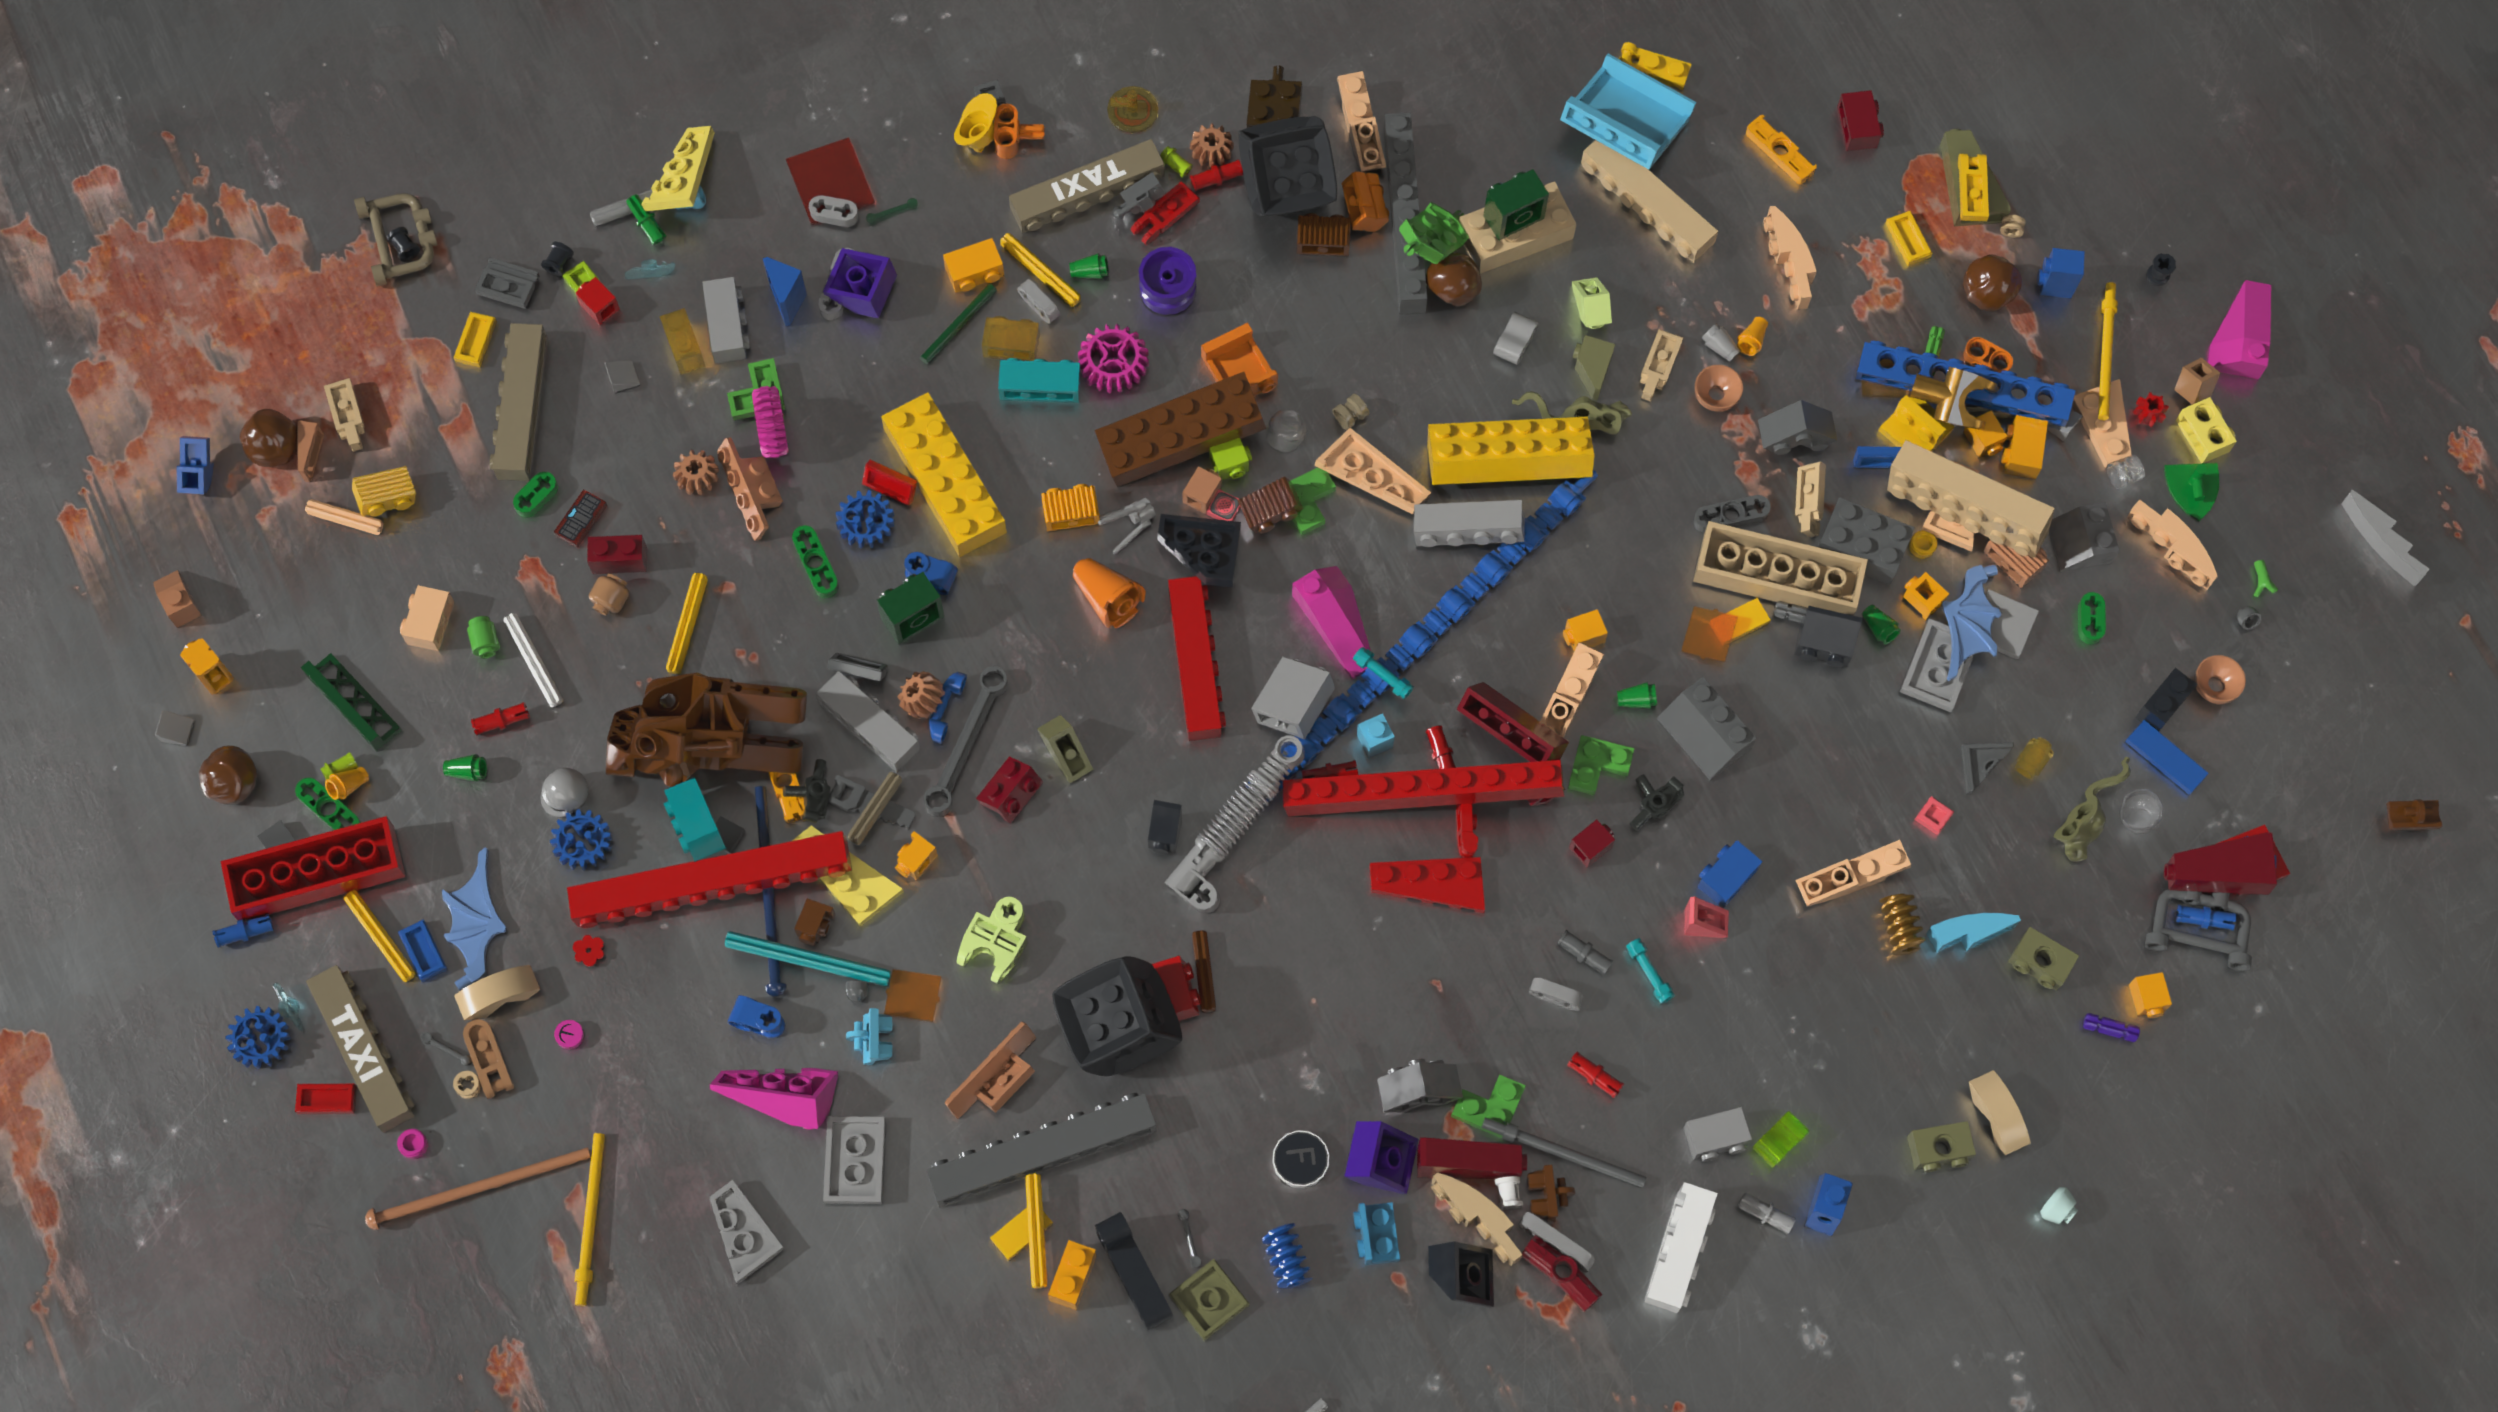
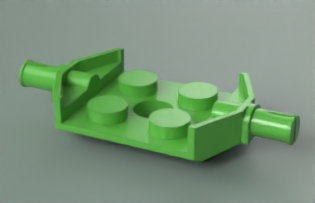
[1399,202,1469,264]

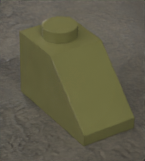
[1572,335,1615,401]
[1037,715,1094,783]

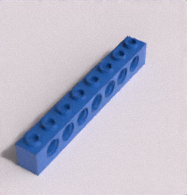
[1856,341,2076,427]

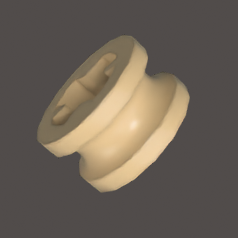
[2000,215,2026,238]
[453,1071,481,1099]

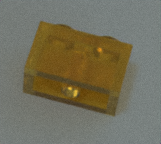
[659,308,705,375]
[982,316,1040,361]

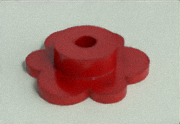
[572,935,604,967]

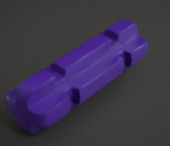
[2083,1013,2140,1042]

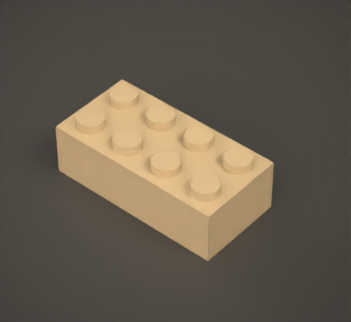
[1459,181,1577,274]

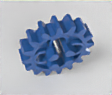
[836,490,895,548]
[550,809,613,871]
[225,1006,291,1069]

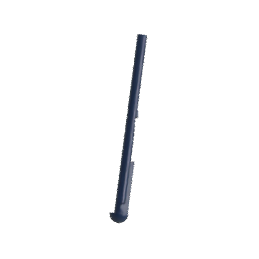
[755,786,787,997]

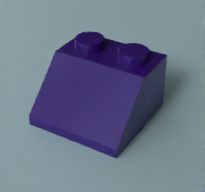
[823,248,897,318]
[1344,1121,1419,1194]

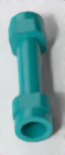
[1353,647,1414,699]
[1626,938,1675,1004]

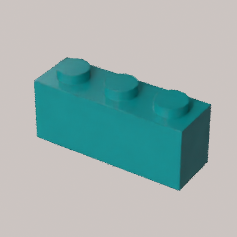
[998,358,1081,403]
[663,777,726,862]

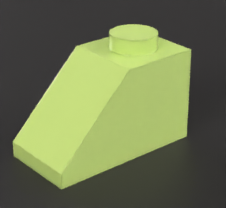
[1572,277,1612,329]

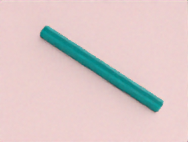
[725,931,891,986]

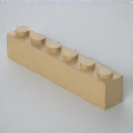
[1581,140,1718,263]

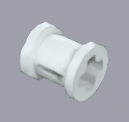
[1495,1176,1523,1210]

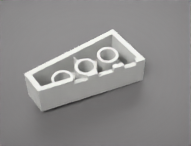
[1644,1182,1718,1313]

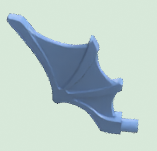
[1941,565,2001,681]
[442,848,506,991]

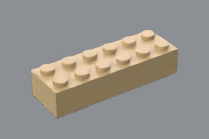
[1887,440,2055,558]
[1693,521,1868,616]

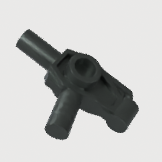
[783,759,831,823]
[1630,774,1685,831]

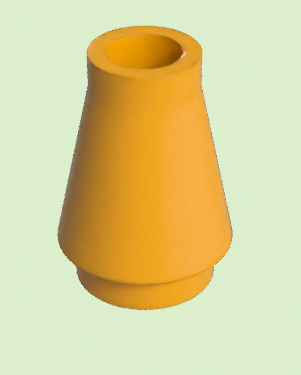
[1737,317,1768,356]
[325,767,369,800]

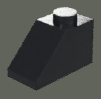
[1148,800,1182,855]

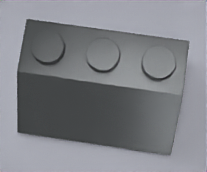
[1657,677,1756,780]

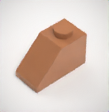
[153,570,202,628]

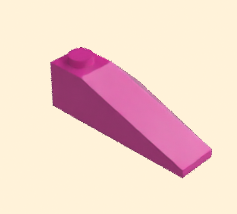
[2207,280,2271,380]
[1292,566,1371,680]
[710,1068,838,1130]

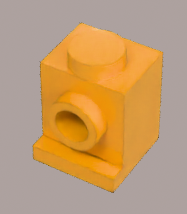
[1903,572,1949,621]
[895,831,938,881]

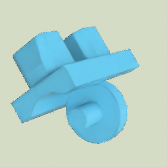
[846,1008,892,1065]

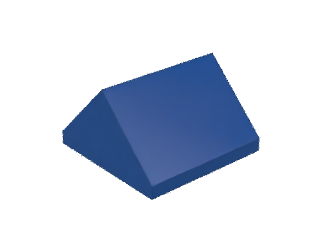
[763,257,807,326]

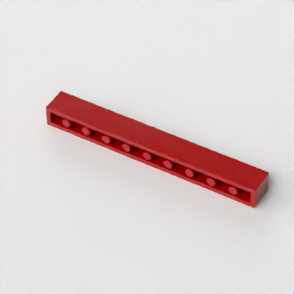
[1283,760,1564,817]
[567,831,852,928]

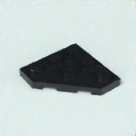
[1158,514,1241,588]

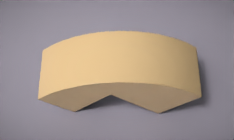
[454,965,540,1020]
[1969,1070,2031,1155]

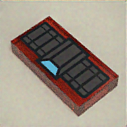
[554,489,607,548]

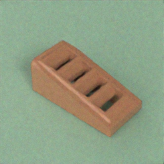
[297,420,324,482]

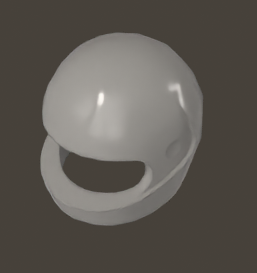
[541,768,588,818]

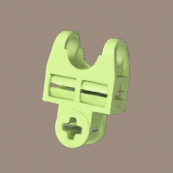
[957,897,1028,984]

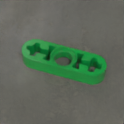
[792,525,839,598]
[295,778,361,830]

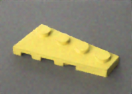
[641,126,715,211]
[792,825,904,927]

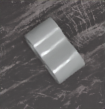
[1493,312,1539,365]

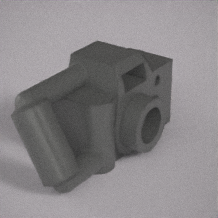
[1113,172,1166,219]

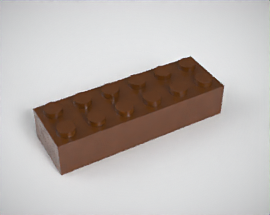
[1095,372,1267,487]

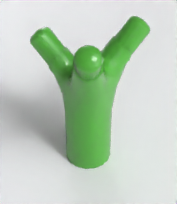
[2254,560,2278,597]

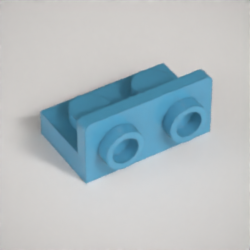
[1353,1202,1400,1265]

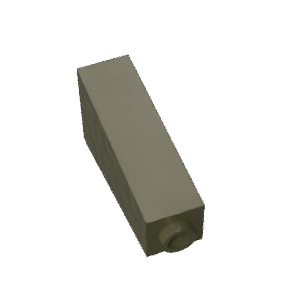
[1940,129,2011,227]

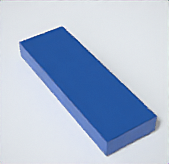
[2125,720,2209,795]

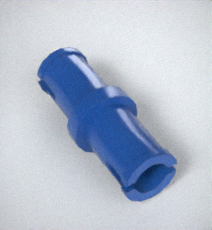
[2176,905,2236,931]
[212,914,274,948]

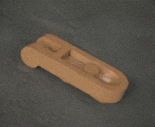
[463,1019,515,1099]

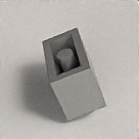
[1683,1107,1752,1162]

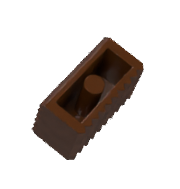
[1297,213,1351,256]
[1238,477,1303,534]

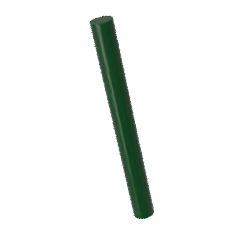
[920,283,997,364]

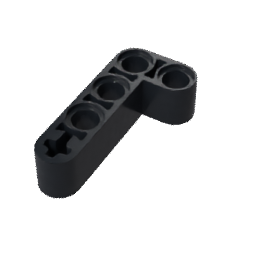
[1095,1212,1174,1330]

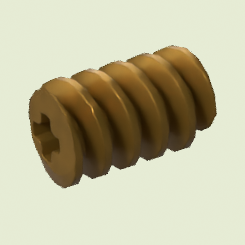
[1879,893,1926,955]

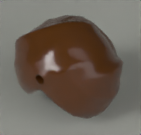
[1425,253,1482,306]
[1963,254,2022,312]
[240,409,298,467]
[199,745,257,805]

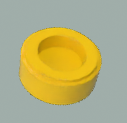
[1909,530,1937,559]

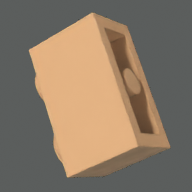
[400,585,454,651]

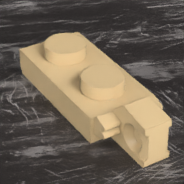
[1640,329,1683,402]
[324,378,365,452]
[1795,461,1826,538]

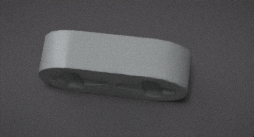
[809,195,859,227]
[1017,279,1060,324]
[1529,978,1584,1011]

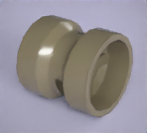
[1332,393,1369,430]

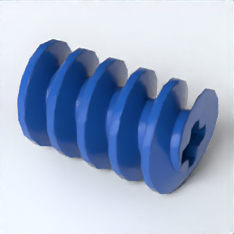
[1262,1223,1313,1289]

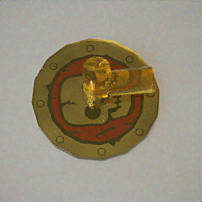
[1107,86,1158,133]

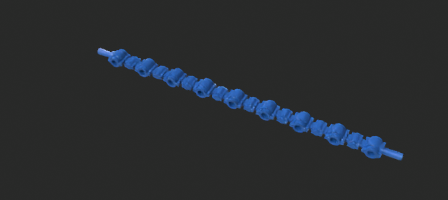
[1246,470,1598,802]

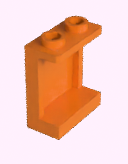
[1201,322,1278,396]

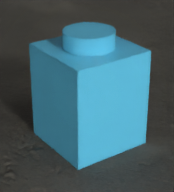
[1357,713,1395,759]

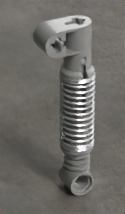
[1164,735,1305,913]

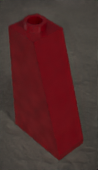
[2164,832,2277,895]
[1417,1137,1527,1179]

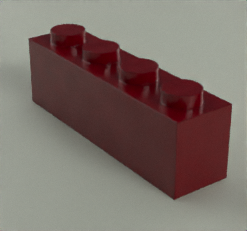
[1456,682,1569,762]

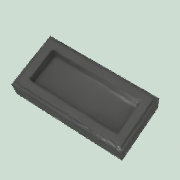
[827,653,888,681]

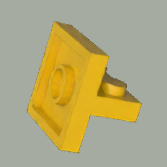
[1878,395,1955,452]

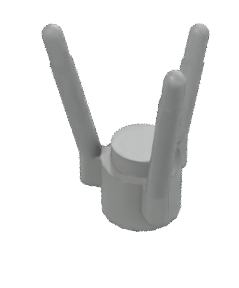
[1098,498,1156,554]

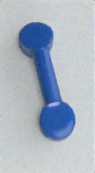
[929,672,967,744]

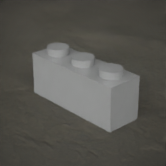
[702,277,750,364]

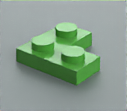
[727,358,786,421]
[1291,467,1336,535]
[1568,735,1635,795]
[1451,1074,1526,1138]

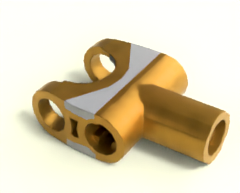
[1910,367,1997,429]

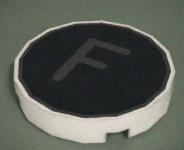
[1272,1130,1329,1188]

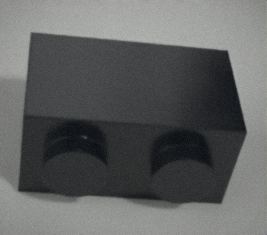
[2135,667,2198,732]

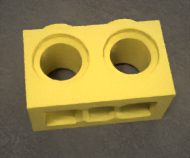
[2176,397,2237,464]

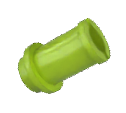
[1160,146,1193,178]
[320,752,358,780]

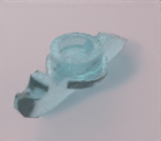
[625,259,675,279]
[273,982,303,1032]

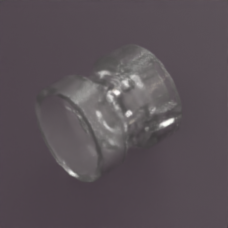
[2107,455,2145,489]

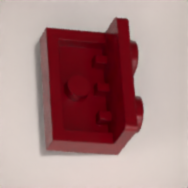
[976,756,1043,823]

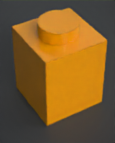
[1963,410,2008,458]
[1563,609,1608,652]
[2129,972,2172,1019]

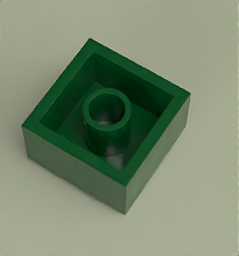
[1483,169,1549,240]
[877,572,944,645]

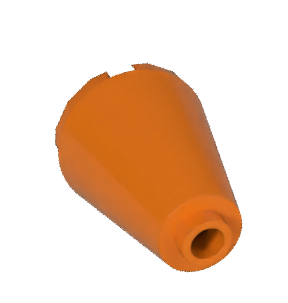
[1073,558,1146,628]

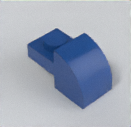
[177,436,214,494]

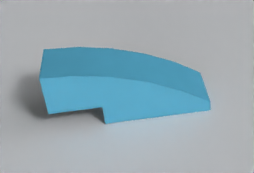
[1926,913,2021,953]

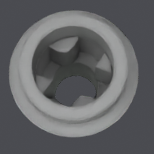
[1702,323,1740,362]

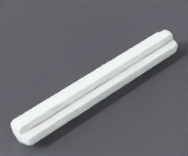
[504,613,563,707]

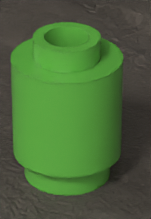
[467,616,500,659]

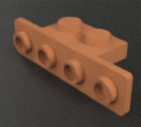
[717,437,783,541]
[945,1021,1036,1119]

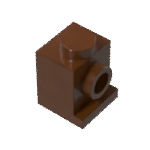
[794,898,836,946]

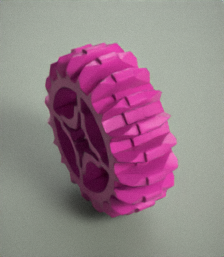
[1078,323,1149,394]
[752,386,789,458]

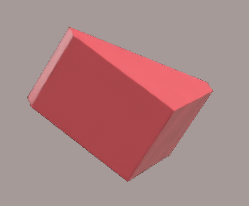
[1684,896,1729,938]

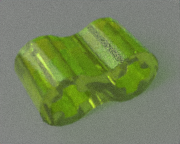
[1752,1111,1810,1168]

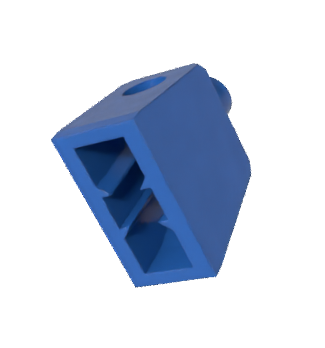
[1804,1173,1853,1236]

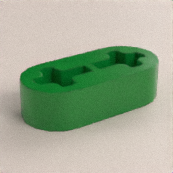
[513,472,558,518]
[2078,592,2106,645]

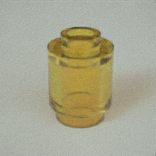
[2014,737,2054,779]

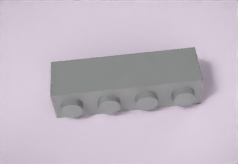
[1413,500,1525,547]
[816,671,920,772]

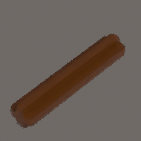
[1192,930,1216,1013]

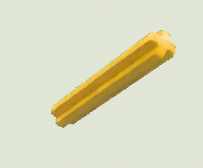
[1000,233,1081,307]
[666,572,708,675]
[343,890,416,982]
[1025,1173,1047,1289]

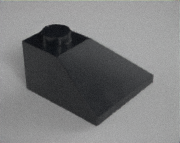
[1428,1241,1494,1308]

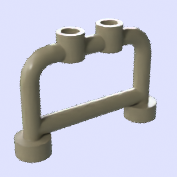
[354,193,438,287]

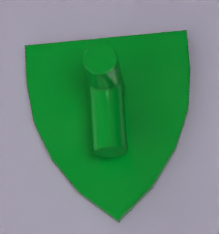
[2164,463,2220,522]

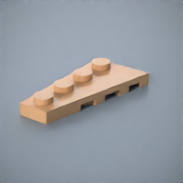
[1315,428,1431,514]

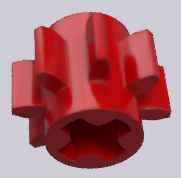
[2133,392,2169,427]

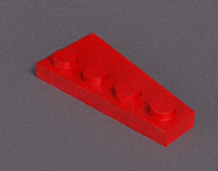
[1369,857,1485,913]

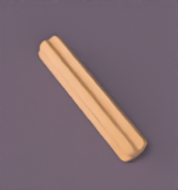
[305,499,384,535]

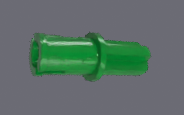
[626,194,667,245]

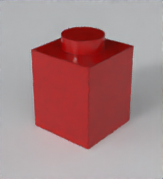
[575,277,620,325]

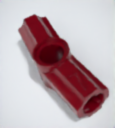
[1522,1235,1603,1312]

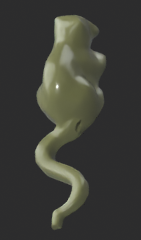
[1512,391,1632,435]
[2054,757,2131,862]

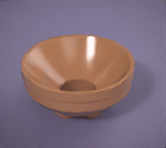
[1694,365,1743,412]
[2194,655,2246,704]

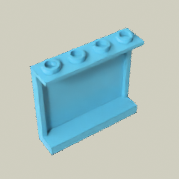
[1560,53,1696,170]

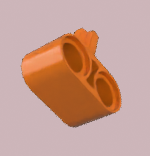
[994,103,1045,159]
[1963,337,2013,373]

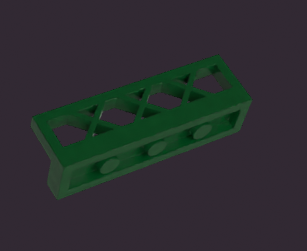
[301,653,402,751]

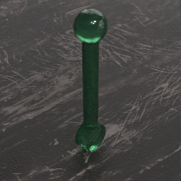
[866,198,918,223]

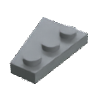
[709,1180,784,1285]

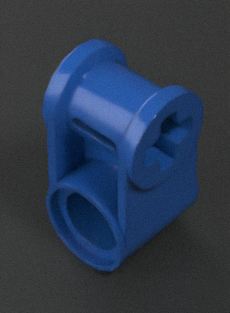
[904,552,958,595]
[727,995,786,1038]

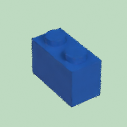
[2037,248,2085,298]
[1698,840,1763,908]

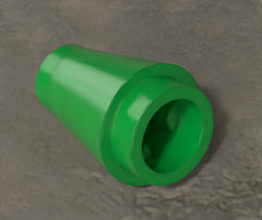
[1069,253,1109,279]
[1862,604,1901,644]
[1617,682,1657,709]
[443,754,487,782]

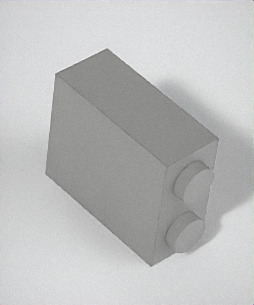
[1251,657,1335,739]

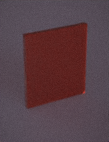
[786,137,875,225]

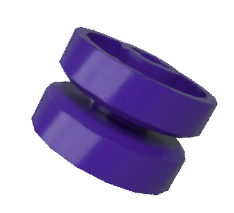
[1139,247,1197,315]

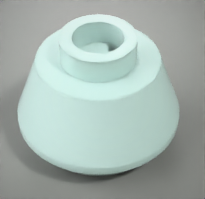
[2040,1187,2078,1225]

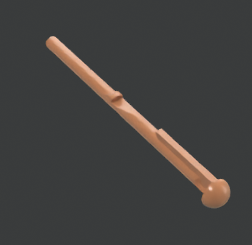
[365,1147,591,1230]

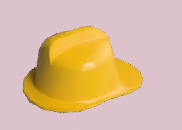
[954,93,998,153]

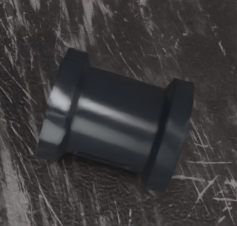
[386,227,420,262]
[541,241,574,276]
[2146,253,2176,286]

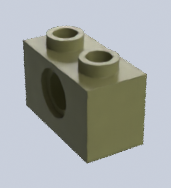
[2008,927,2079,990]
[1907,1121,1976,1173]

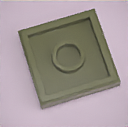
[1168,1259,1250,1341]

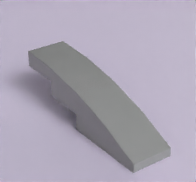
[2341,489,2430,586]

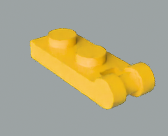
[1618,42,1691,90]
[1958,153,1989,222]

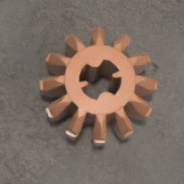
[1190,123,1234,167]
[673,449,719,495]
[897,671,945,719]

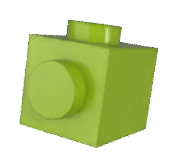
[1210,438,1252,480]

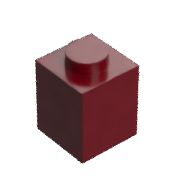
[1569,819,1615,868]

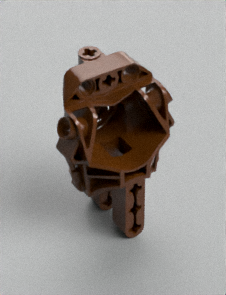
[606,672,807,787]

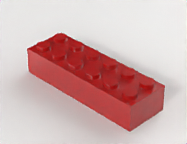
[220,816,405,921]

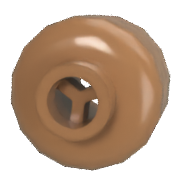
[589,573,629,616]

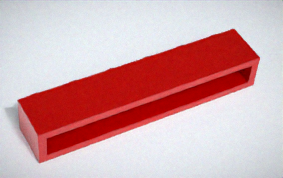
[1168,576,1226,741]

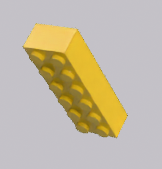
[881,392,1007,558]
[1427,417,1594,485]

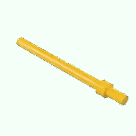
[2098,282,2118,421]
[574,1133,605,1307]

